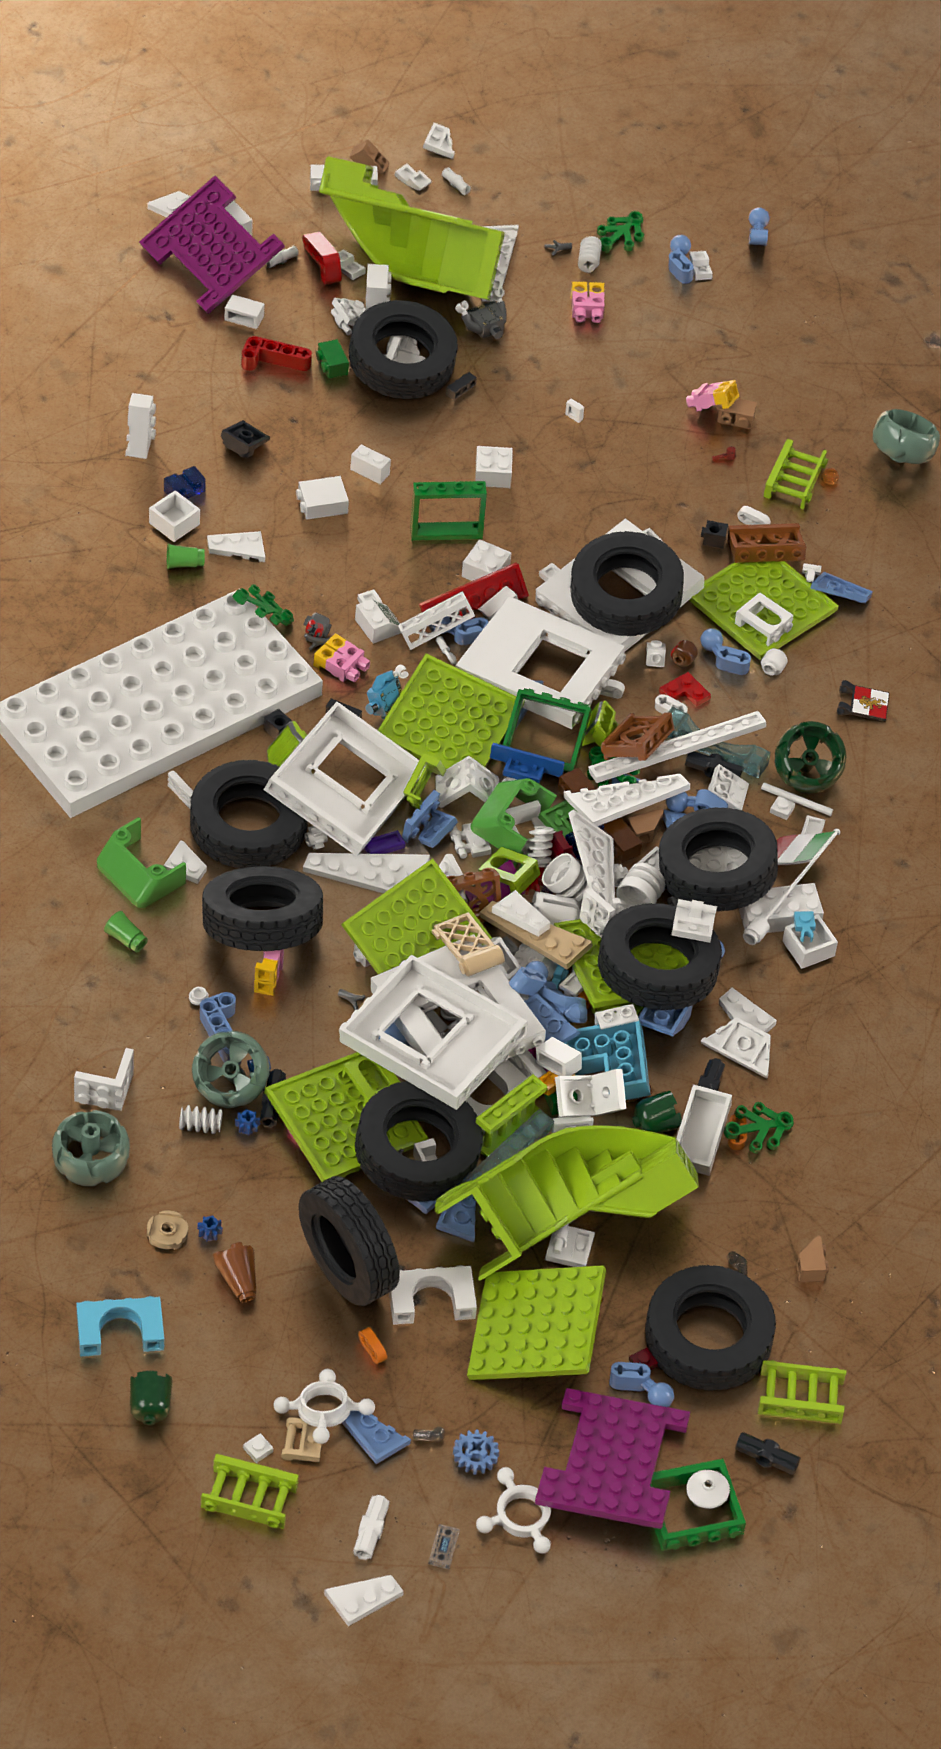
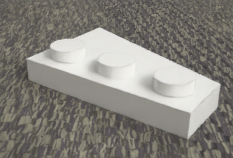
[207,531,265,562]
[492,890,551,937]
[719,988,777,1033]
[324,1575,403,1626]

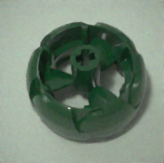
[774,721,847,793]

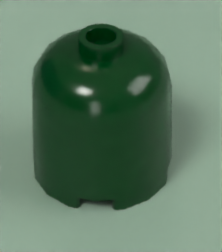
[632,1091,682,1134]
[130,1371,172,1425]

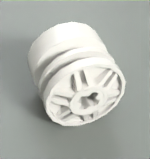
[542,853,589,902]
[616,863,666,906]

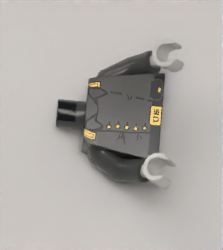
[456,288,507,339]

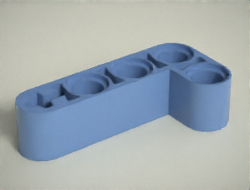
[200,992,242,1065]

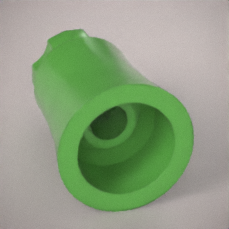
[166,544,205,569]
[104,911,148,953]

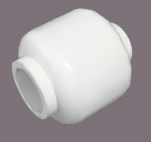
[761,648,788,675]

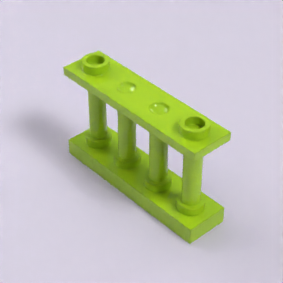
[763,439,828,509]
[476,1074,547,1158]
[758,1360,846,1424]
[201,1454,299,1529]

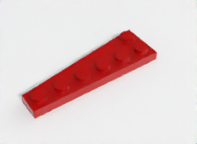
[419,562,529,612]

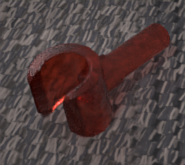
[712,446,736,461]

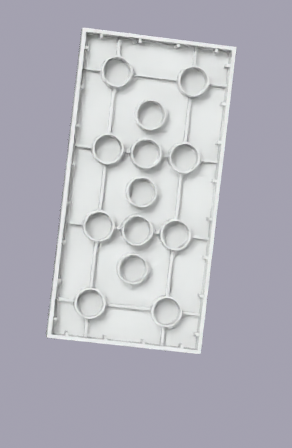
[0,590,323,818]

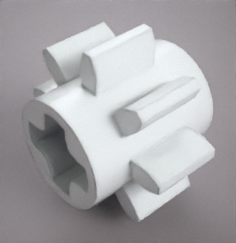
[305,826,328,849]
[614,864,629,887]

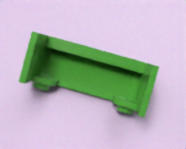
[470,778,557,853]
[97,817,186,908]

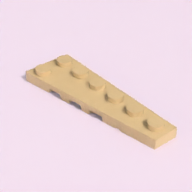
[480,901,593,969]

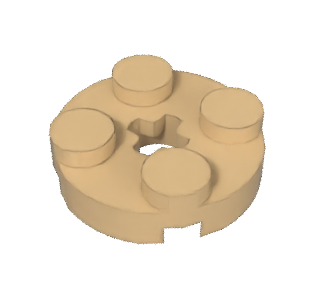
[147,1210,188,1249]

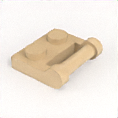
[281,1417,322,1462]

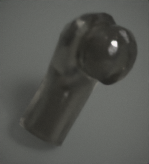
[727,1251,748,1277]
[413,1427,445,1442]

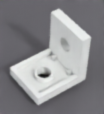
[435,756,499,808]
[74,1048,134,1111]
[555,1069,626,1117]

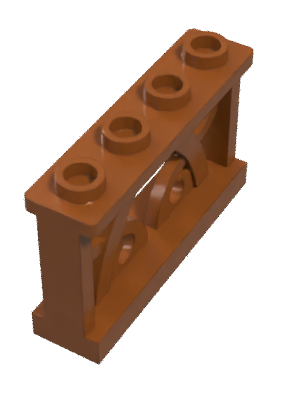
[727,523,806,563]
[601,713,674,761]
[447,868,502,922]

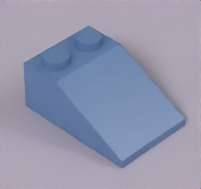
[639,1005,693,1037]

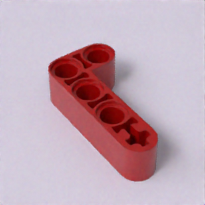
[302,231,342,285]
[241,336,312,371]

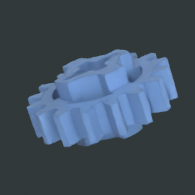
[453,1429,499,1474]

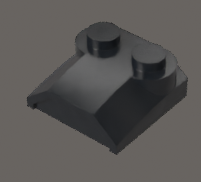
[221,420,270,458]

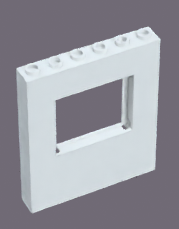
[535,519,704,651]
[455,596,626,729]
[264,702,425,856]
[371,934,545,1062]
[339,955,528,1110]

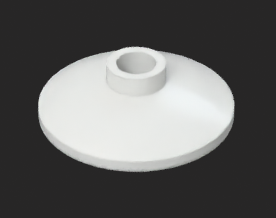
[687,1470,730,1509]

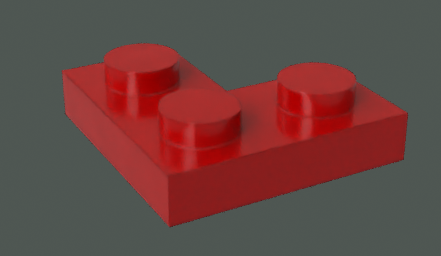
[659,672,711,707]

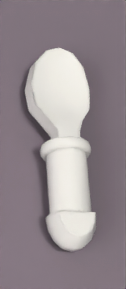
[436,636,457,665]

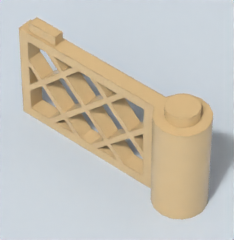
[432,912,505,977]

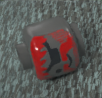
[303,612,332,638]

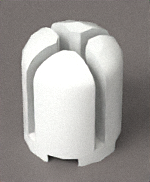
[532,892,580,925]

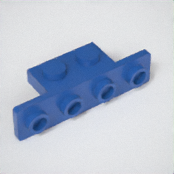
[490,743,565,784]

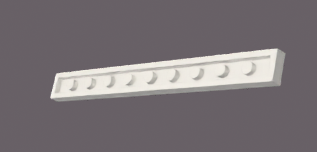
[589,711,766,783]

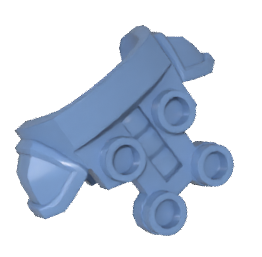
[528,980,588,1023]

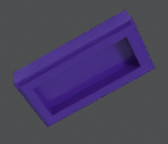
[364,830,406,854]

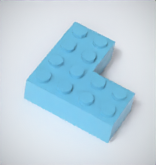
[565,1017,651,1100]

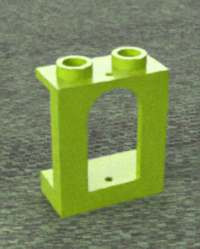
[403,753,446,810]
[478,847,540,894]
[342,1056,401,1108]

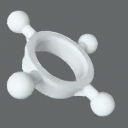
[274,1369,375,1444]
[476,1467,551,1554]

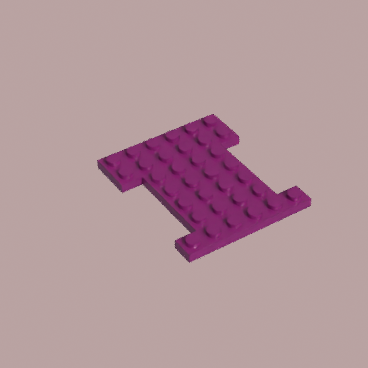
[139,176,285,314]
[535,1388,690,1529]

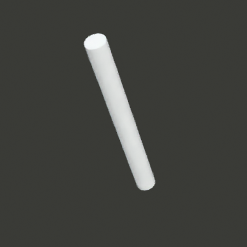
[761,782,833,816]

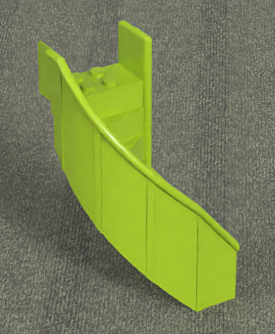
[319,156,505,300]
[435,1125,698,1281]

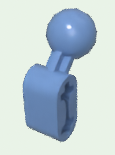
[749,207,770,246]
[669,235,693,284]
[429,616,489,645]
[700,628,751,675]
[666,789,728,812]
[509,961,548,996]
[609,1362,674,1407]

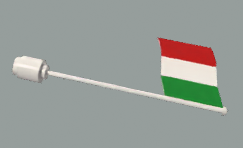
[743,828,840,945]

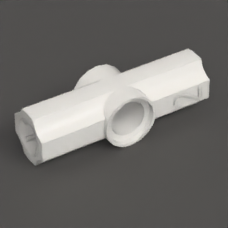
[353,1495,389,1560]

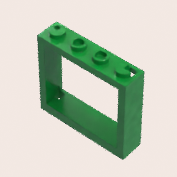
[410,481,487,541]
[503,688,592,773]
[650,1458,746,1551]

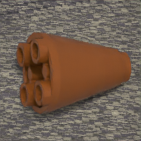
[213,1242,257,1303]

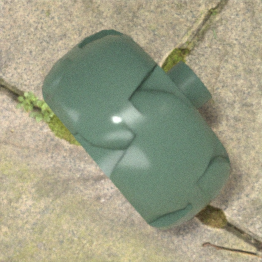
[872,409,940,464]
[192,1030,269,1108]
[52,1110,130,1186]

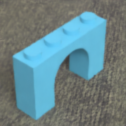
[76,1296,164,1357]

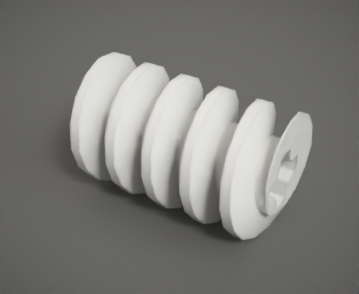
[578,236,602,273]
[528,826,554,867]
[179,1105,222,1134]

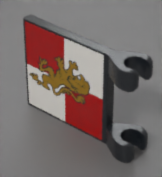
[837,680,889,722]

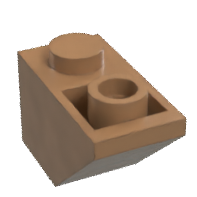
[349,139,389,174]
[717,399,757,429]
[627,808,664,844]
[797,1236,829,1282]

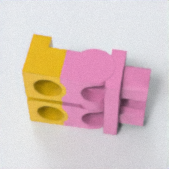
[570,282,604,323]
[686,380,739,411]
[313,633,370,682]
[254,949,284,996]

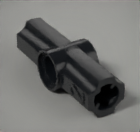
[685,751,743,778]
[697,1058,725,1091]
[260,1069,286,1128]
[735,1432,801,1475]

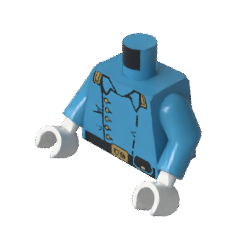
[365,665,409,719]

